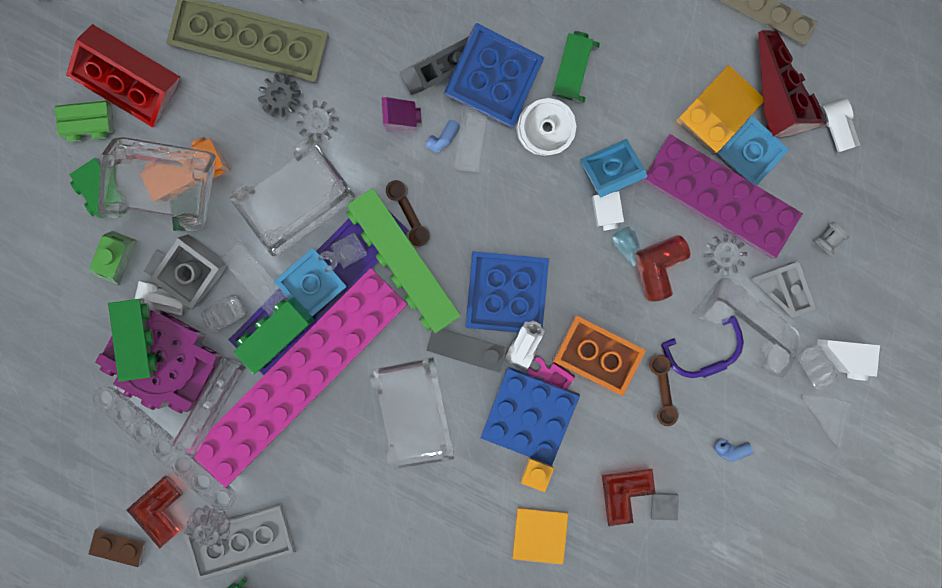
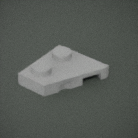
[752,261,817,318]

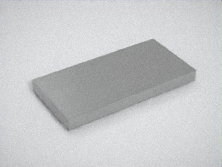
[183,503,296,582]

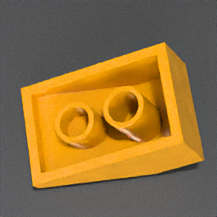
[676,64,764,155]

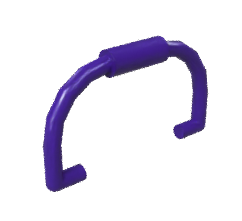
[661,315,744,378]

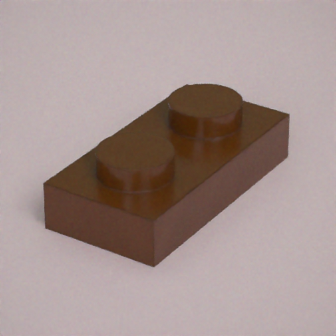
[88,528,146,567]

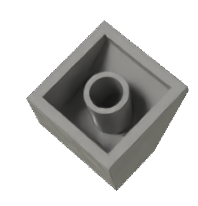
[151,234,228,309]

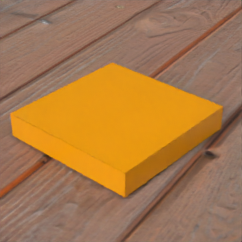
[512,507,568,564]

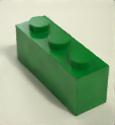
[233,297,315,375]
[108,299,158,382]

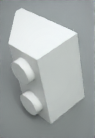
[817,339,880,381]

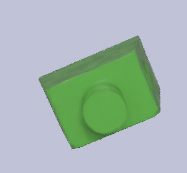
[89,231,136,285]

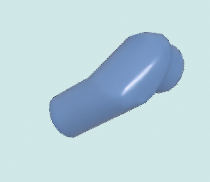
[426,120,460,153]
[715,439,754,462]

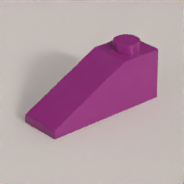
[381,97,422,132]

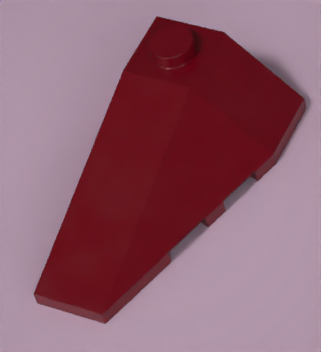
[758,30,826,137]

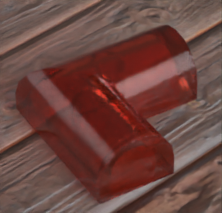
[634,235,691,302]
[601,468,656,526]
[126,476,183,549]

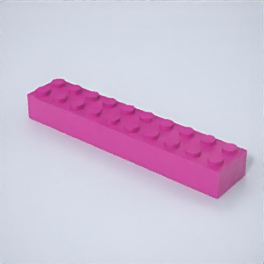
[189,268,408,488]

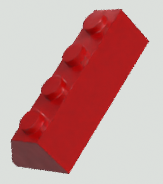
[66,24,180,128]

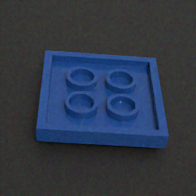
[444,23,544,127]
[466,251,549,333]
[481,367,580,466]

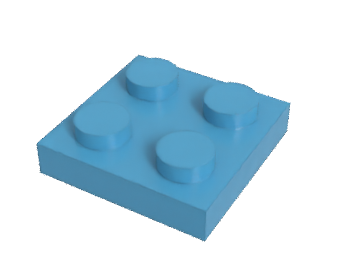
[716,115,790,186]
[580,139,647,198]
[274,248,347,317]

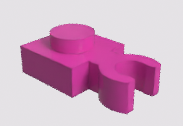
[527,355,575,389]

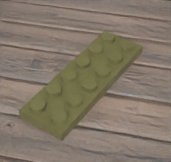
[166,0,329,83]

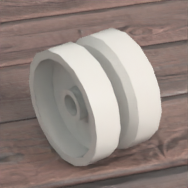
[516,98,577,156]

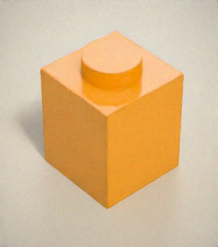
[520,457,554,492]

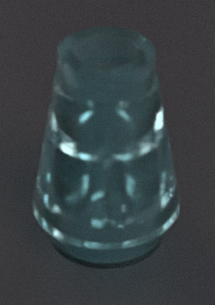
[612,227,646,266]

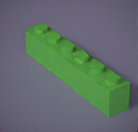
[346,188,461,333]

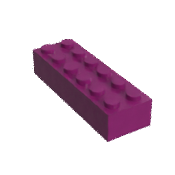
[641,134,803,259]

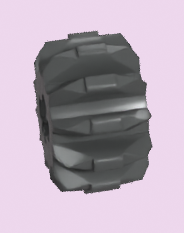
[258,74,302,118]

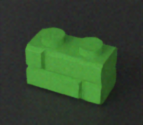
[55,100,114,142]

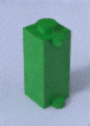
[552,31,600,103]

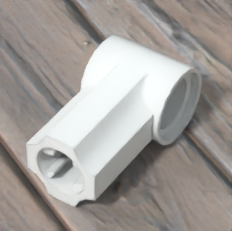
[821,98,860,152]
[135,281,186,315]
[504,321,545,371]

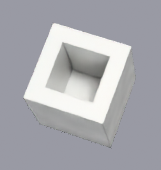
[592,191,624,231]

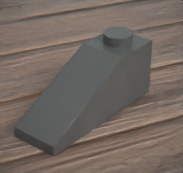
[400,36,469,95]
[426,329,507,373]

